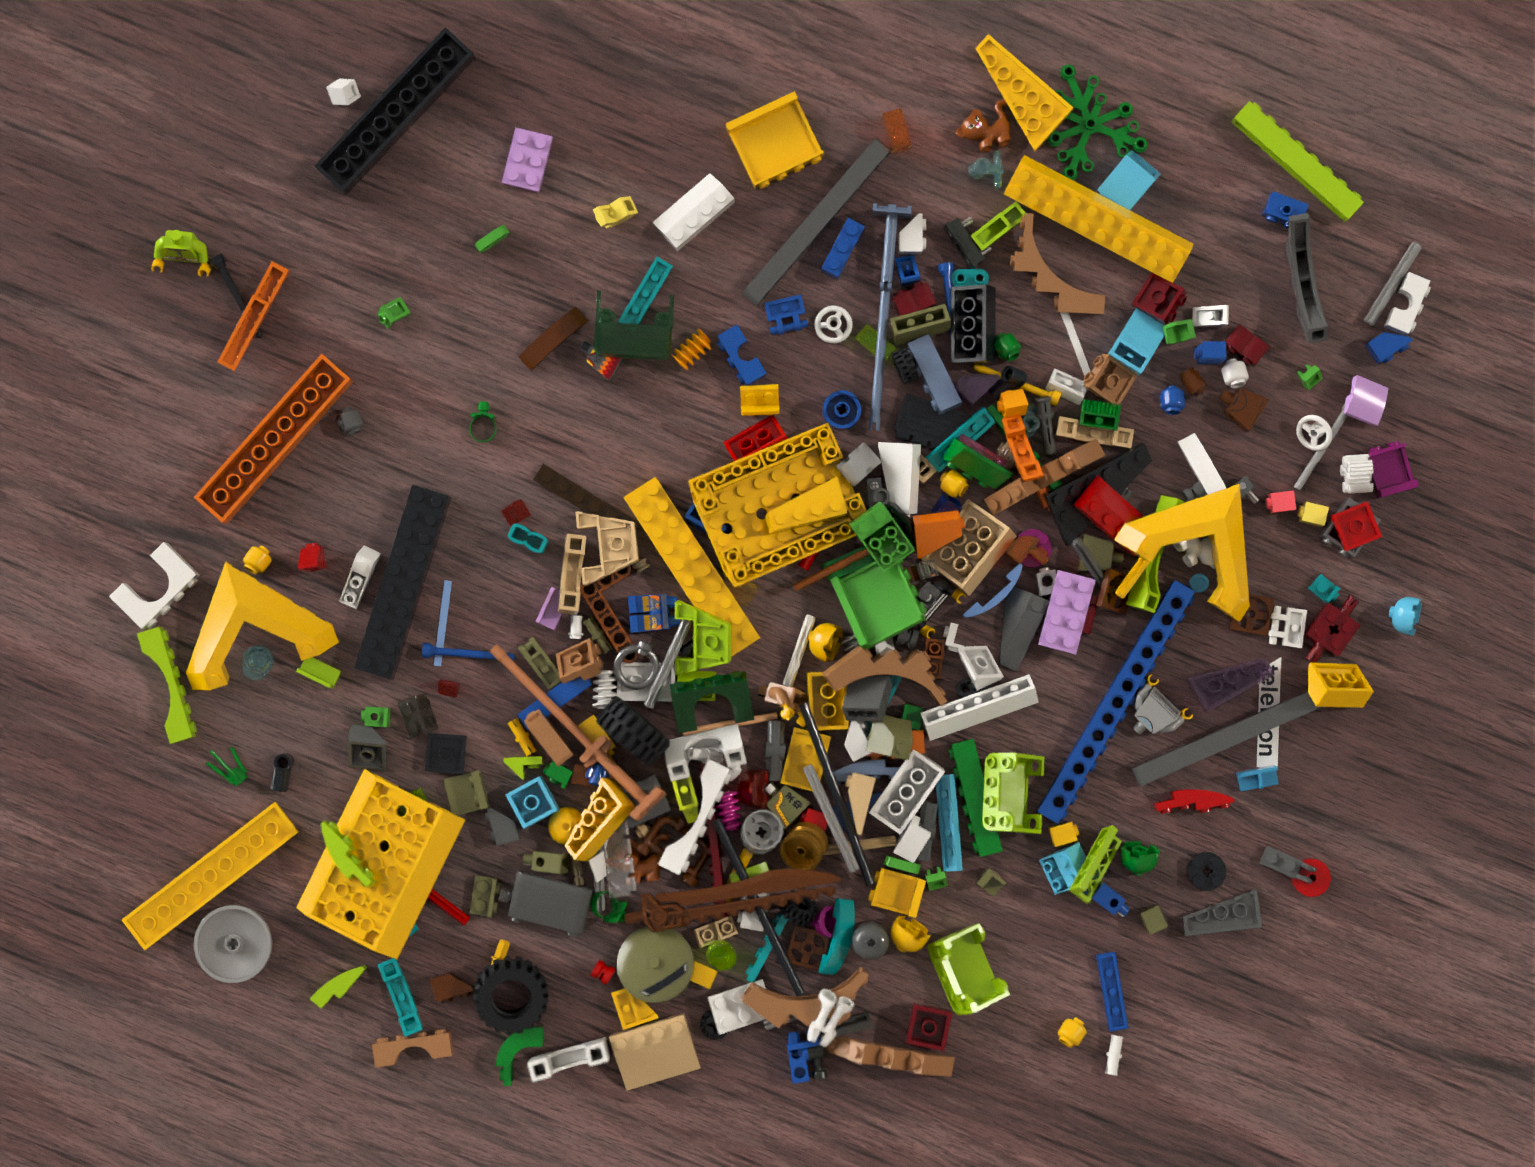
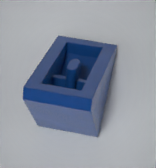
[895,254,921,287]

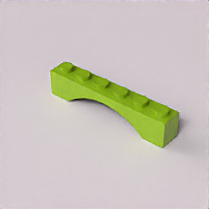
[1126,495,1185,614]
[137,627,197,744]

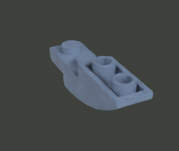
[826,759,900,785]

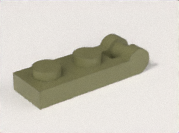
[518,636,561,690]

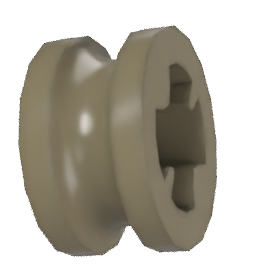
[632,558,650,575]

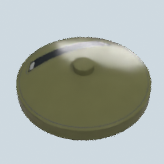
[617,926,694,1003]

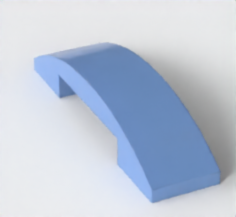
[962,564,1023,618]

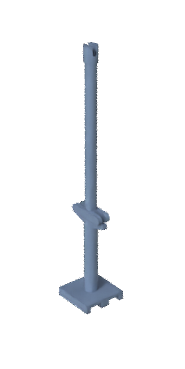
[868,203,912,431]

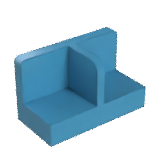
[1236,765,1279,791]

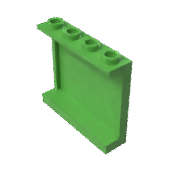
[830,559,927,649]

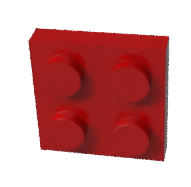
[1331,501,1382,551]

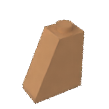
[524,709,574,767]

